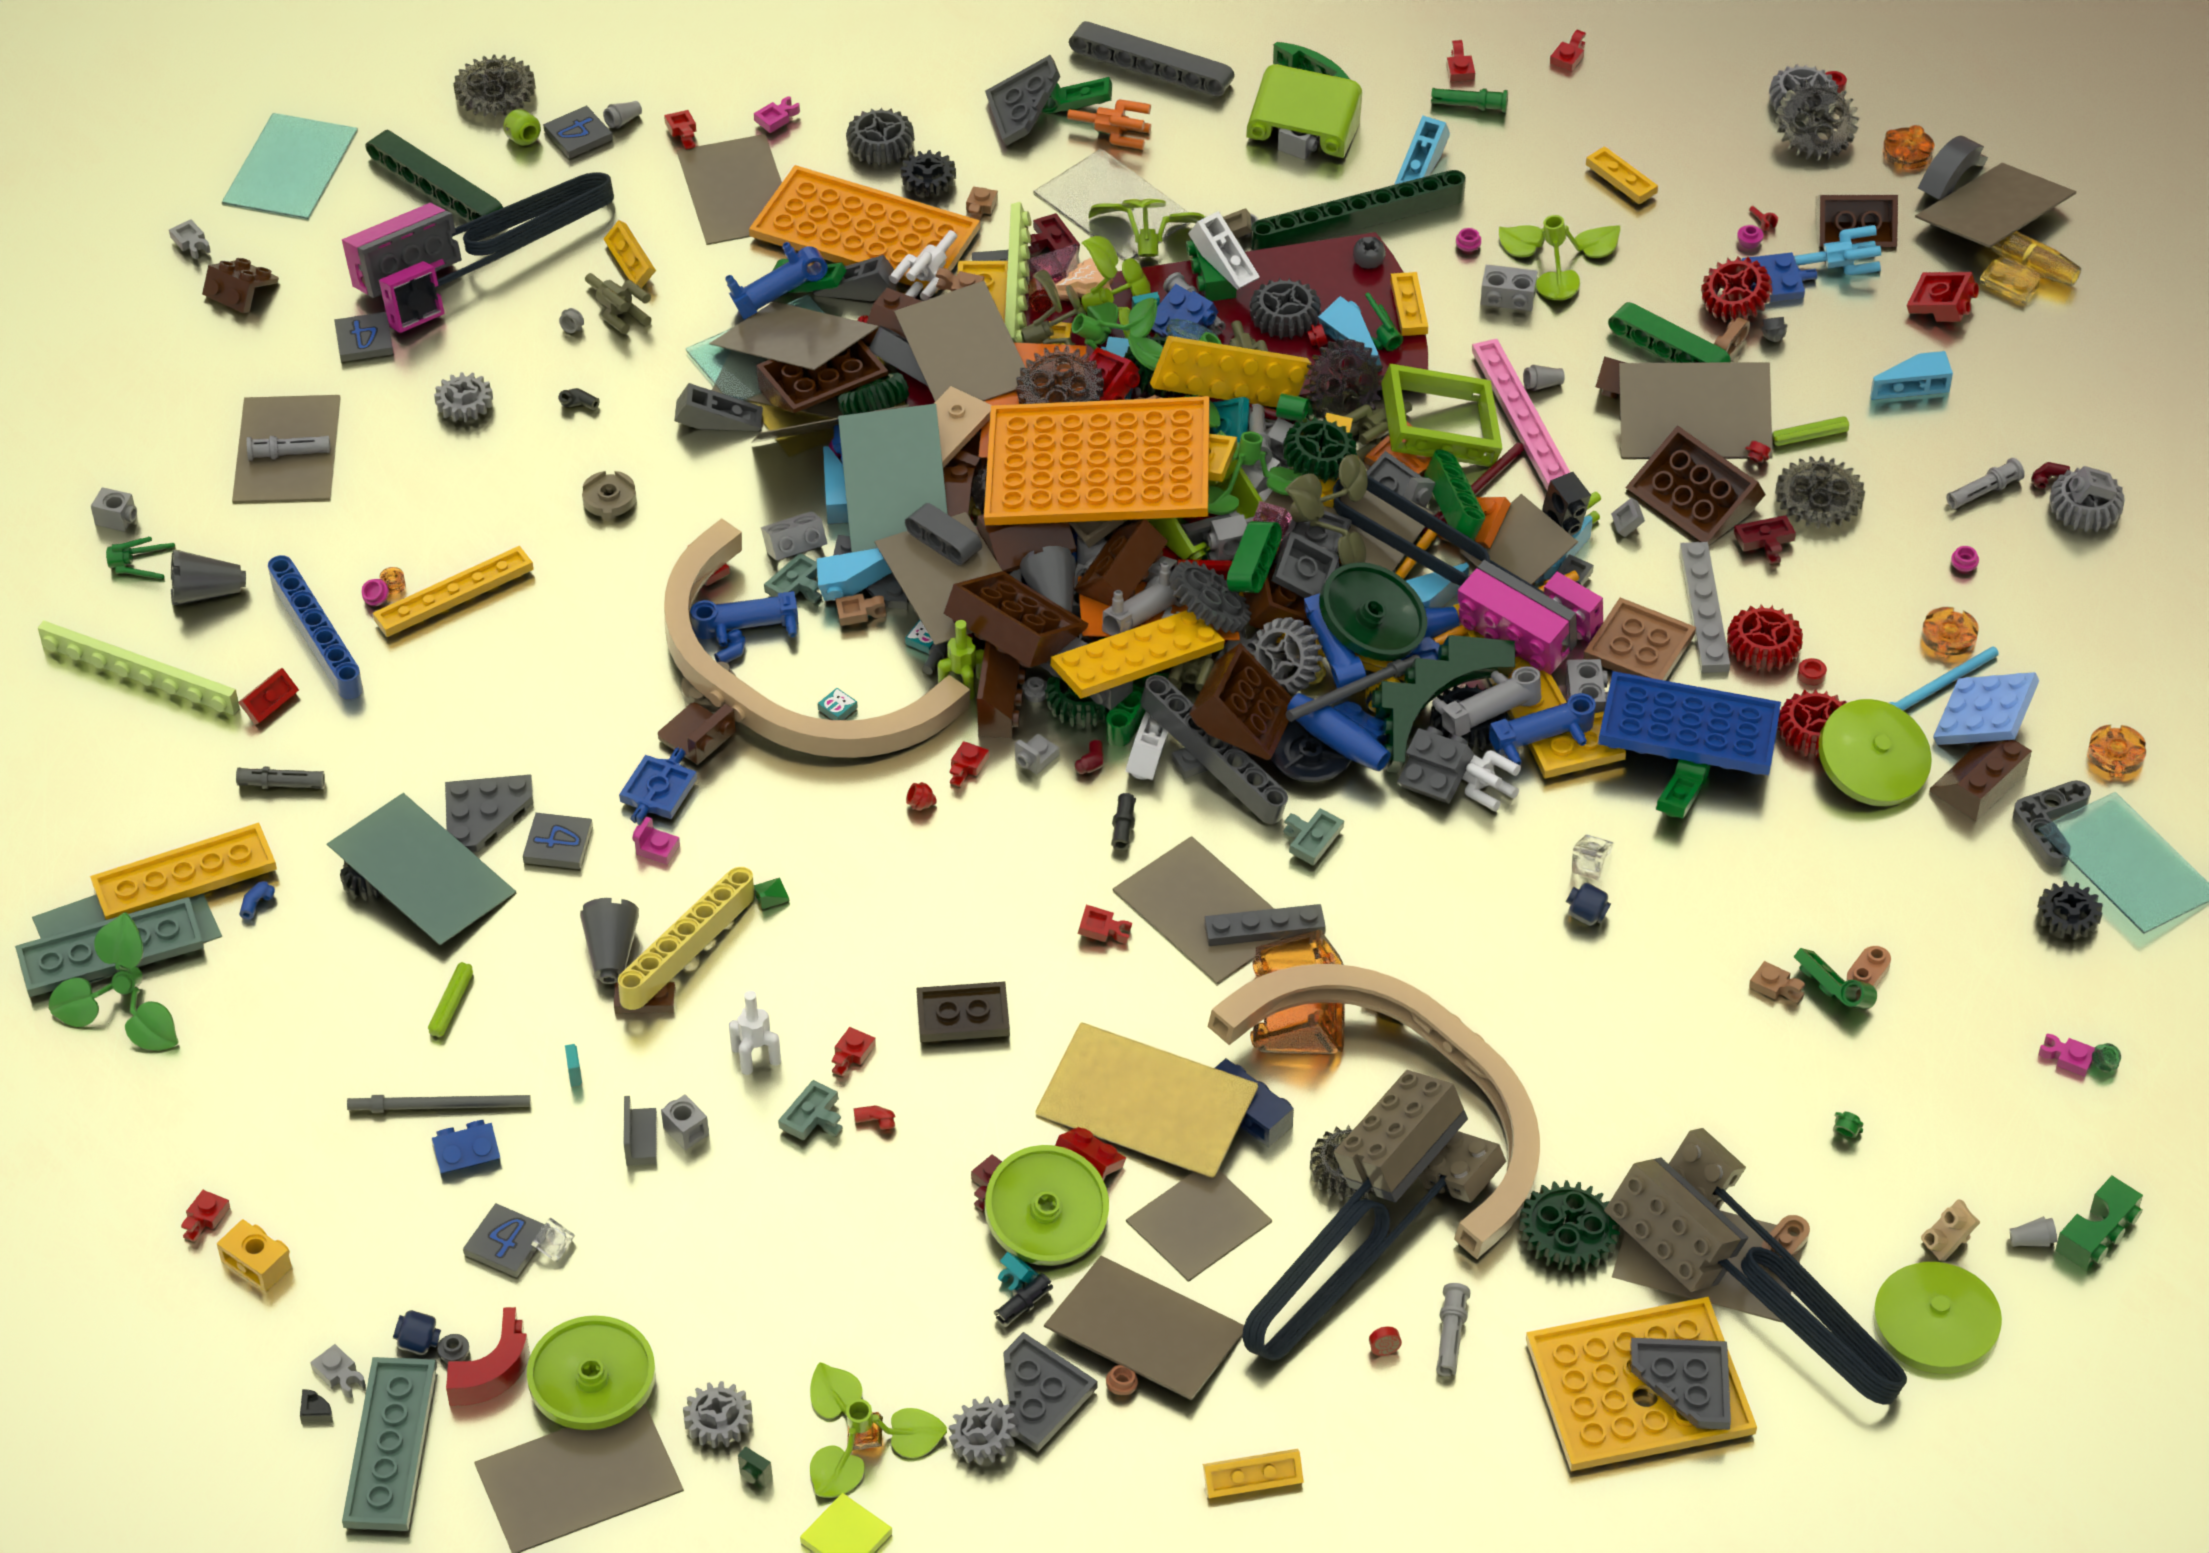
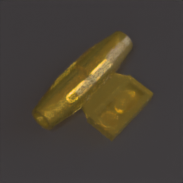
[1980,231,2081,305]

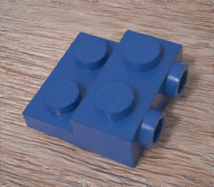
[1151,284,1219,340]

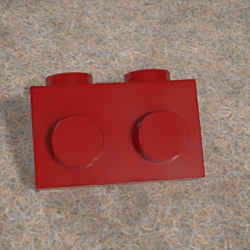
[1055,1127,1126,1181]

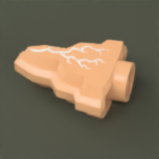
[1055,258,1113,301]

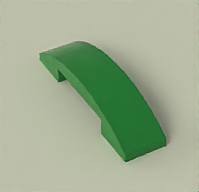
[1273,42,1350,79]

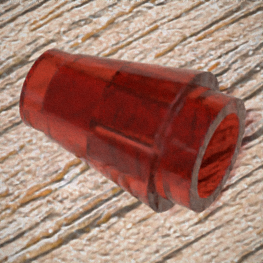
[1028,278,1053,313]

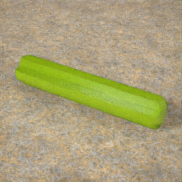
[1772,416,1850,447]
[428,962,473,1037]

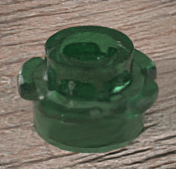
[2092,1043,2121,1072]

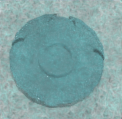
[1165,319,1218,340]

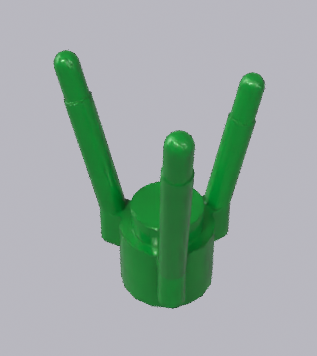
[1365,292,1403,351]
[106,536,175,579]

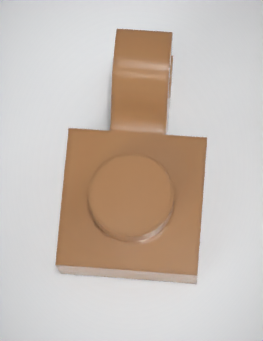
[966,186,998,221]
[936,268,984,292]
[836,594,887,626]
[1749,961,1805,1003]

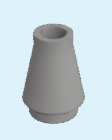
[603,100,642,128]
[1523,364,1565,391]
[2009,1216,2057,1247]

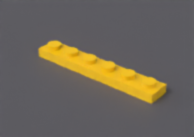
[373,545,534,637]

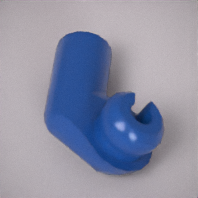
[714,629,746,663]
[239,881,275,920]

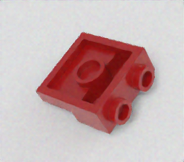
[1906,272,1979,322]
[1082,347,1140,402]

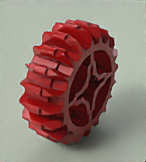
[1701,256,1773,323]
[1727,604,1803,672]
[1777,689,1847,759]

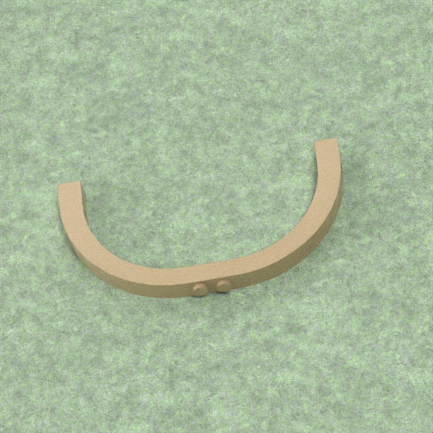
[664,518,970,758]
[1207,964,1540,1259]

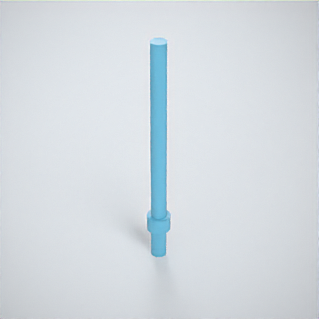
[1889,646,1999,711]

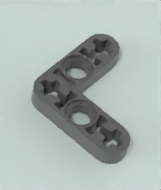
[2013,780,2091,868]

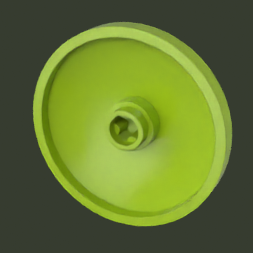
[1818,699,1932,806]
[984,1145,1109,1266]
[1873,1262,2002,1374]
[527,1315,656,1430]

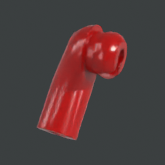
[853,1105,896,1130]

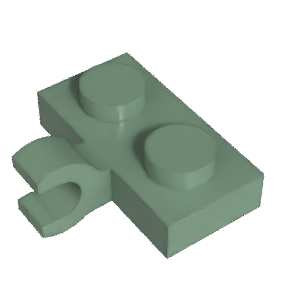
[763,553,822,603]
[1283,808,1345,865]
[778,1080,843,1140]

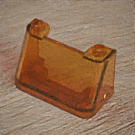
[1250,929,1345,1055]

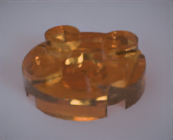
[1882,125,1935,169]
[1921,607,1979,658]
[2087,724,2147,778]

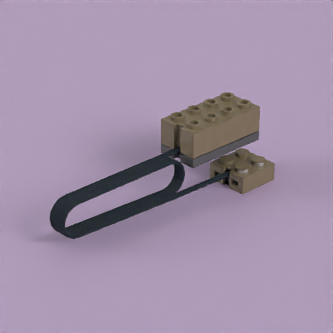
[1242,1070,1507,1361]
[1604,1128,1907,1405]

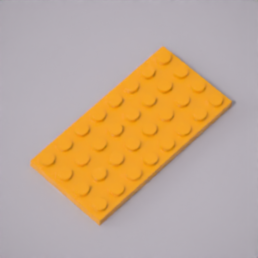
[749,165,980,293]

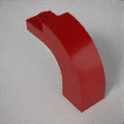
[446,1307,530,1406]

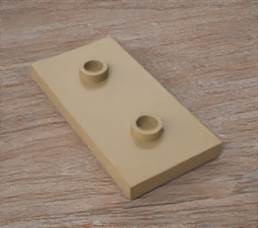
[934,386,993,468]

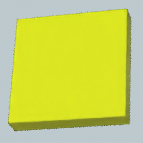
[800,1493,892,1553]

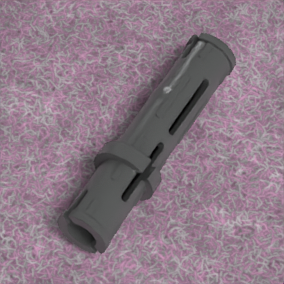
[236,766,325,789]

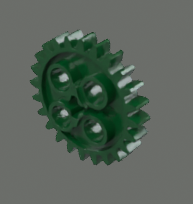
[1519,1180,1620,1272]

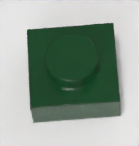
[738,1446,773,1488]

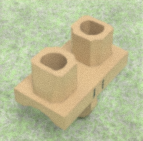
[1921,1199,1981,1261]

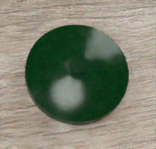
[1319,562,1427,661]

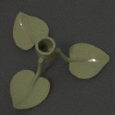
[1022,270,1087,345]
[1285,454,1368,565]

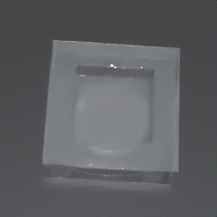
[531,1217,575,1262]

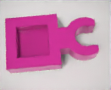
[753,96,800,133]
[2038,1034,2097,1077]

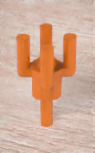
[1067,99,1151,150]

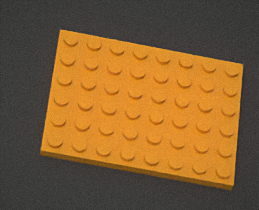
[984,396,1210,525]

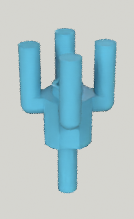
[1794,225,1881,275]

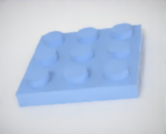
[1933,672,2040,745]

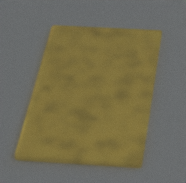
[1035,1022,1258,1178]

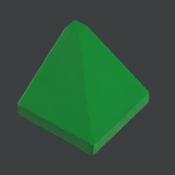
[754,877,790,909]

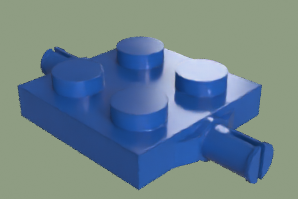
[1741,252,1817,302]
[619,747,697,825]

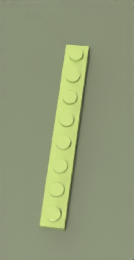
[1005,202,1032,343]
[38,620,240,715]

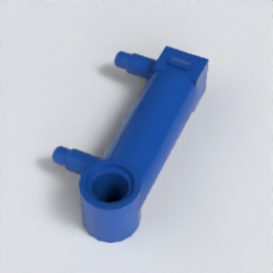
[725,242,828,320]
[690,591,799,647]
[1304,593,1366,689]
[1489,693,1596,765]

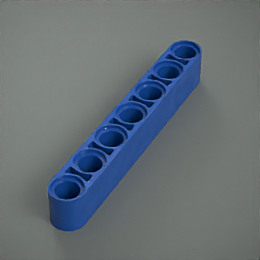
[268,555,363,700]

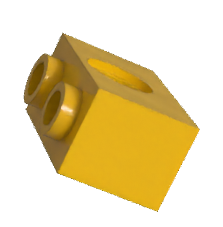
[216,1219,292,1292]

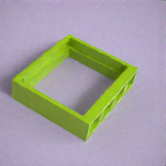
[1381,364,1503,467]

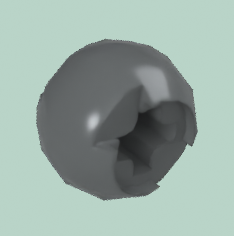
[1353,237,1386,269]

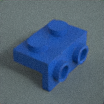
[431,1120,501,1175]

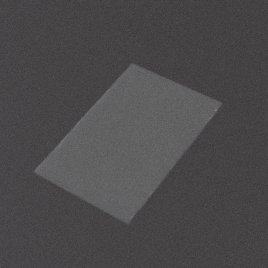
[1033,149,1188,260]

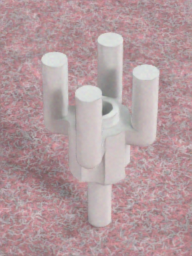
[889,230,957,301]
[1462,750,1521,811]
[729,990,781,1075]

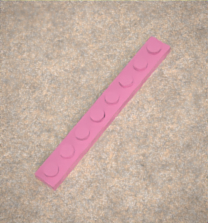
[1472,338,1570,490]

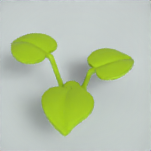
[1088,198,1206,257]
[1499,215,1621,300]
[1081,236,1151,339]
[810,1362,947,1498]

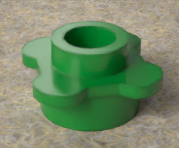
[1833,1111,1864,1138]

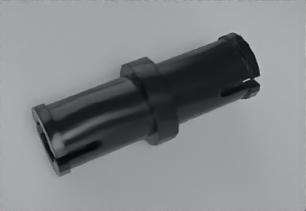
[1111,793,1136,851]
[993,1273,1053,1327]

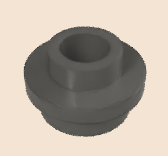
[437,1334,470,1363]

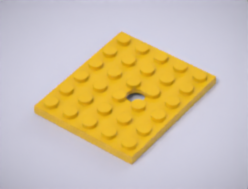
[1526,1297,1757,1471]

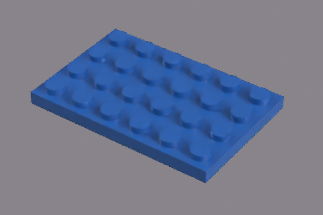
[1598,671,1781,776]

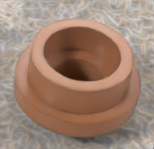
[1106,1365,1138,1395]

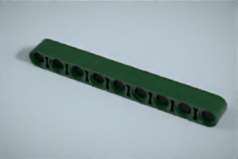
[1251,170,1466,251]

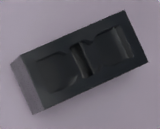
[1542,472,1591,535]

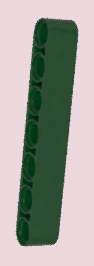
[365,129,503,222]

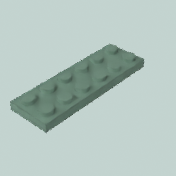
[15,897,204,997]
[342,1357,437,1531]

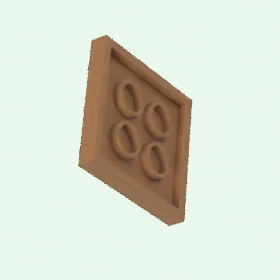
[1583,597,1696,681]

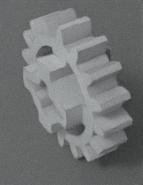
[434,372,493,422]
[683,1381,753,1448]
[948,1396,1019,1465]

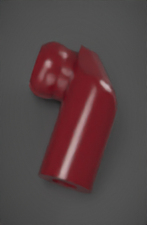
[2031,462,2070,489]
[1075,740,1104,775]

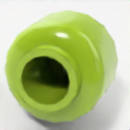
[503,109,541,146]

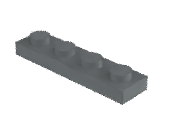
[1204,904,1326,946]

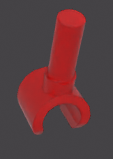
[1749,206,1778,232]

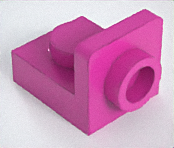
[632,817,680,865]

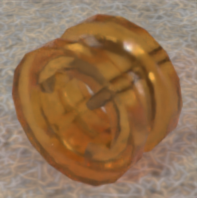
[379,567,406,594]

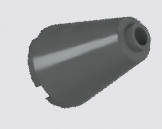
[1020,546,1076,613]
[171,550,246,605]
[580,898,639,984]

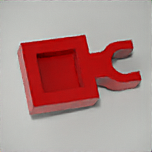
[1077,904,1133,944]

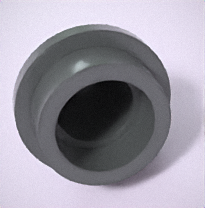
[1761,317,1788,342]

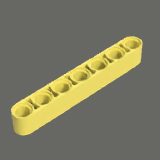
[618,867,755,1010]

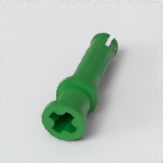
[1431,88,1508,113]

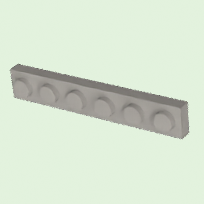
[1679,542,1730,673]

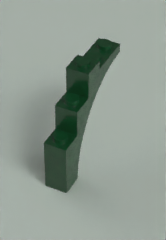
[1371,635,1515,773]

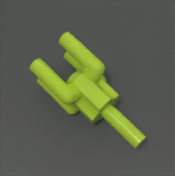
[937,620,984,700]

